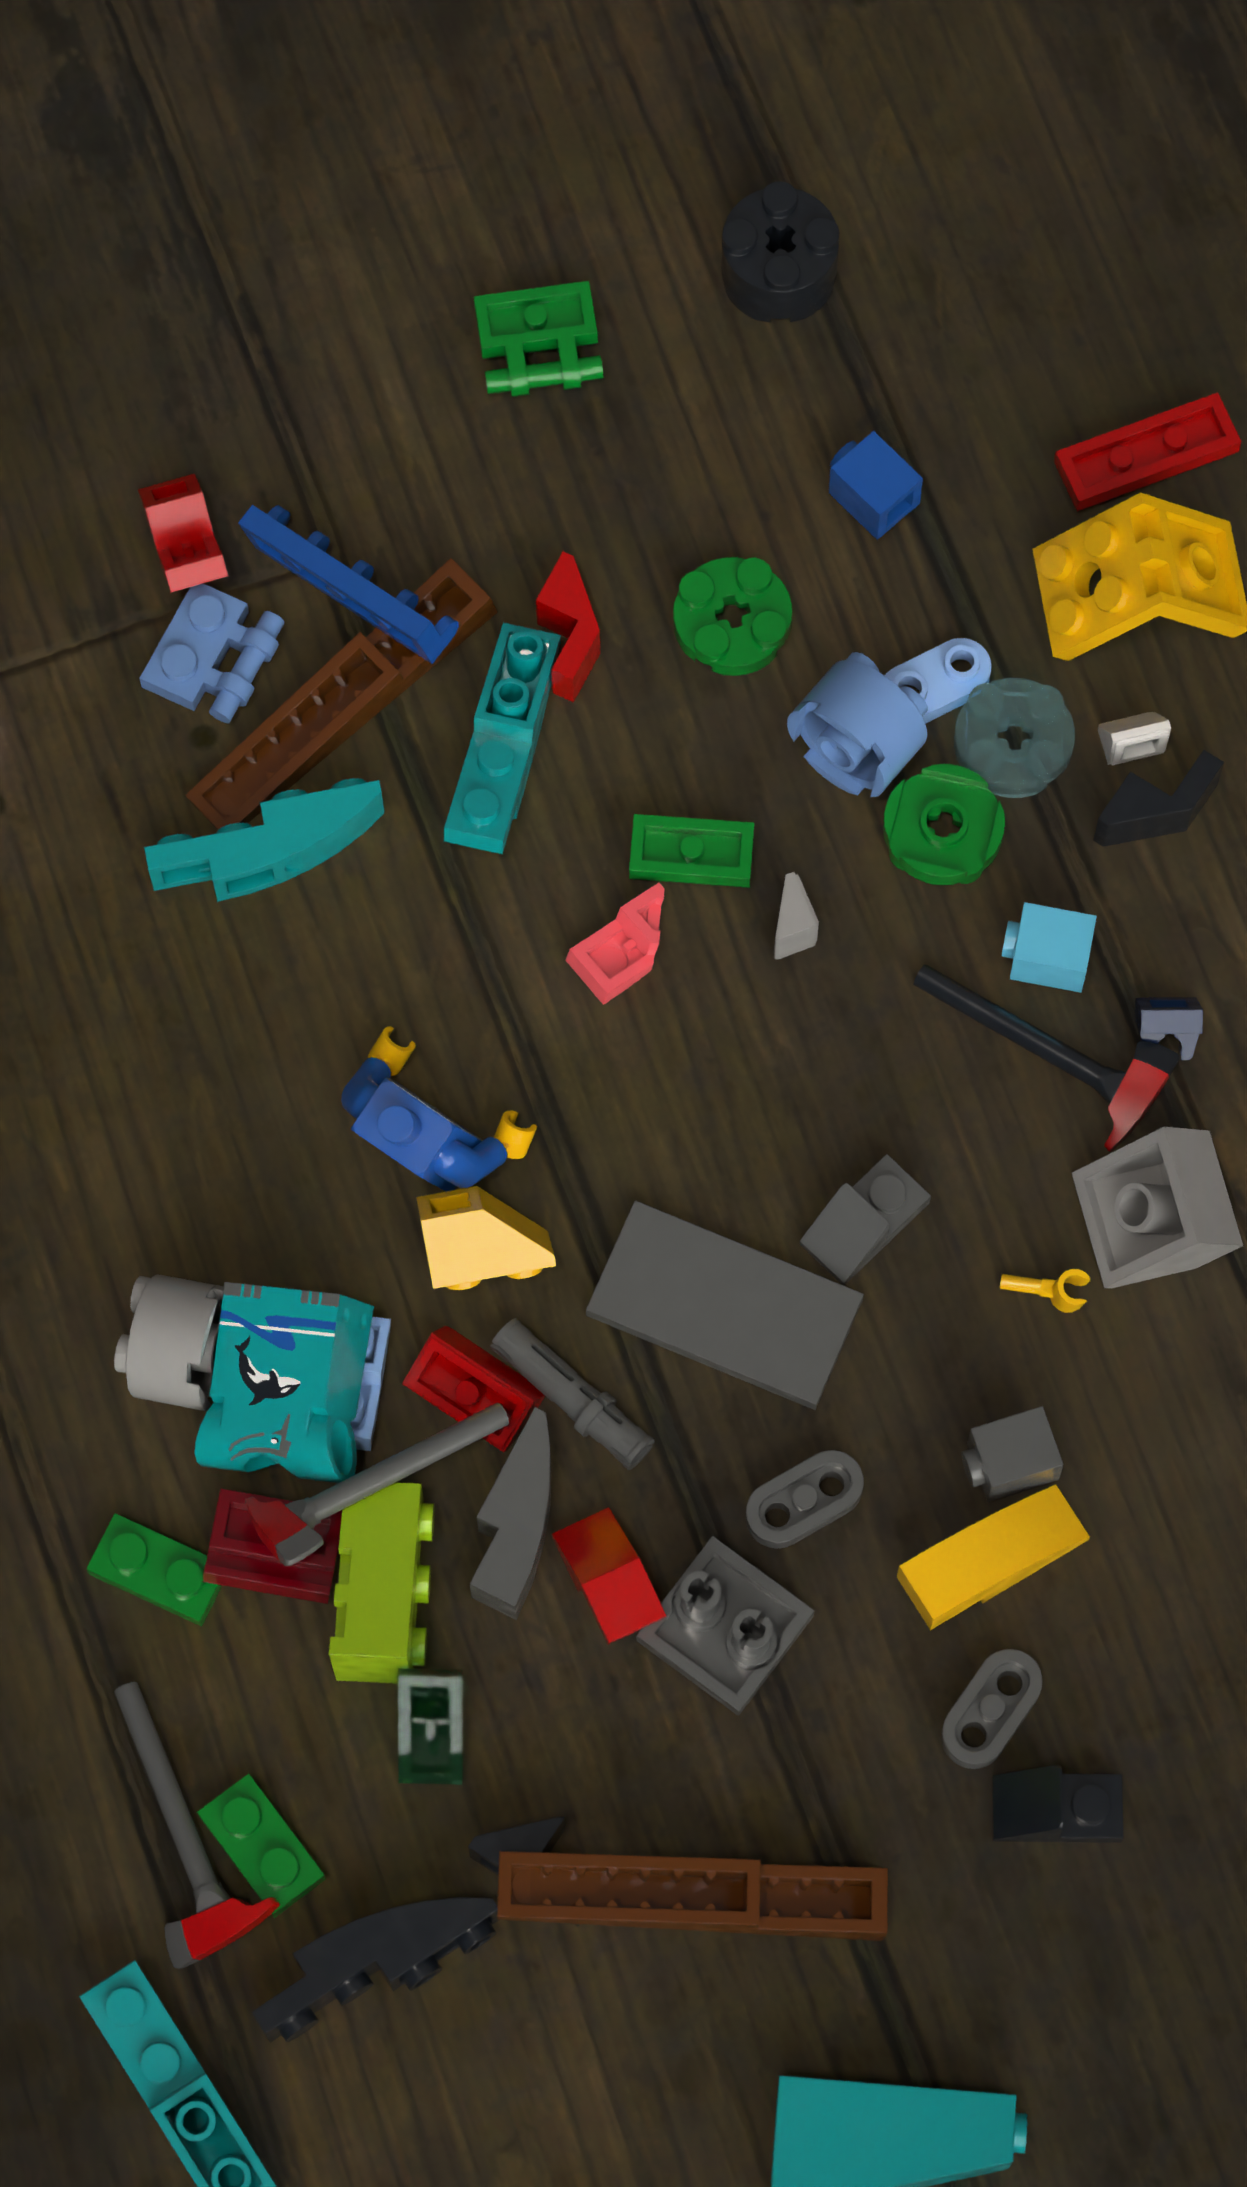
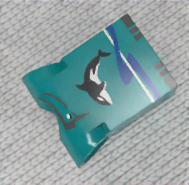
[195,1282,374,1483]

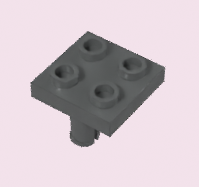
[636,1536,815,1716]

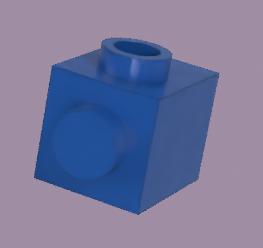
[829,431,923,540]

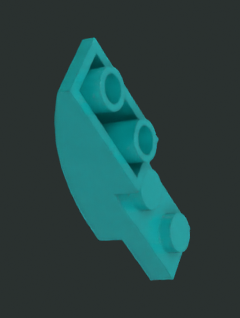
[444,623,561,854]
[144,778,384,902]
[79,1960,276,2187]

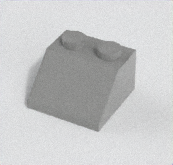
[1072,1126,1243,1288]

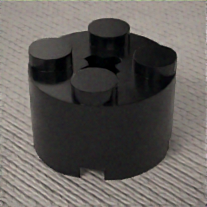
[721,181,840,323]

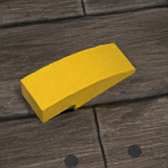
[897,1485,1090,1631]

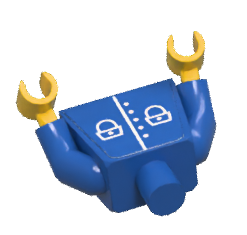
[341,1026,537,1191]

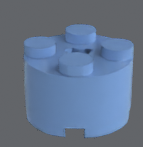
[787,652,928,797]

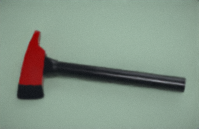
[913,964,1180,1152]

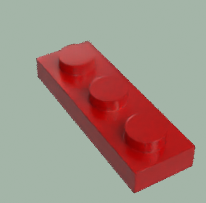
[1054,392,1242,511]

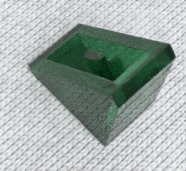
[398,1668,466,1785]

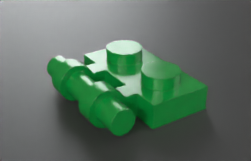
[473,281,604,397]

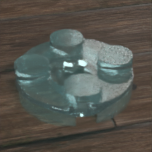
[954,678,1075,798]

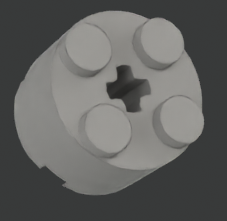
[114,1274,224,1411]

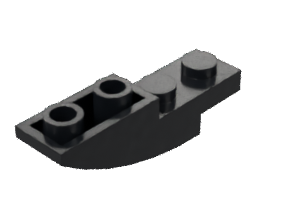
[252,1897,499,2043]

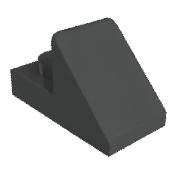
[799,1154,931,1286]

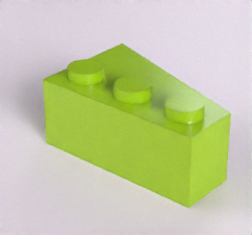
[329,1482,435,1684]

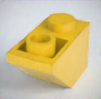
[416,1186,556,1290]

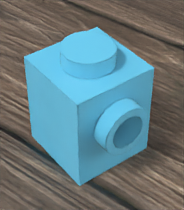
[1001,902,1097,993]

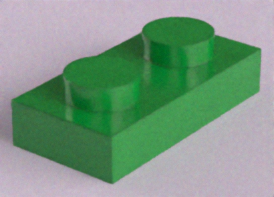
[629,814,754,888]
[86,1513,222,1627]
[197,1774,326,1918]

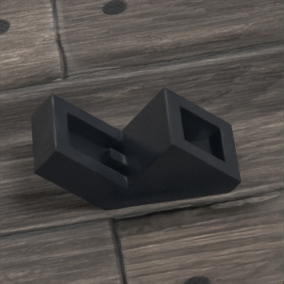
[1093,750,1224,847]

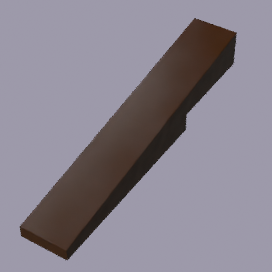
[185,558,498,830]
[497,1851,888,1941]

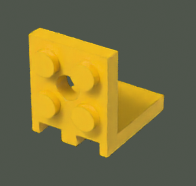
[1033,492,1247,661]

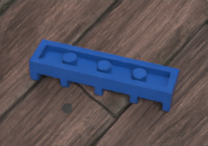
[238,505,459,664]

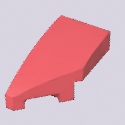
[565,883,665,1005]

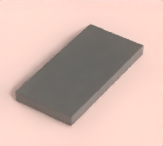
[586,1201,864,1410]

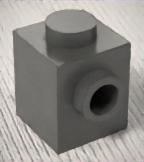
[961,1406,1064,1503]

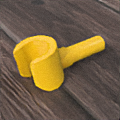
[1000,1269,1090,1313]

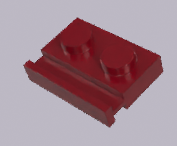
[203,1488,342,1604]

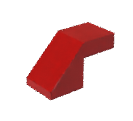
[138,474,228,592]
[536,551,600,703]
[551,1507,667,1645]

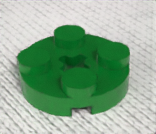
[673,557,792,676]
[883,764,1005,885]

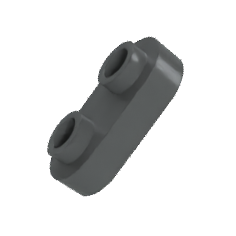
[746,1450,864,1549]
[941,1649,1042,1769]

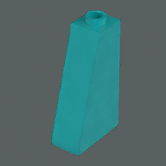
[770,2076,1027,2187]

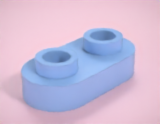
[885,638,991,724]

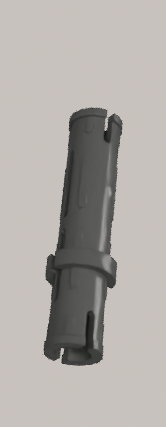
[490,1318,655,1470]

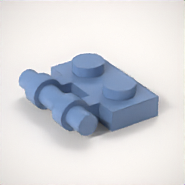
[139,583,285,723]

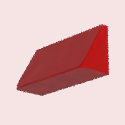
[402,1326,545,1452]

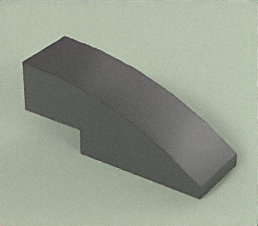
[470,1407,551,1620]

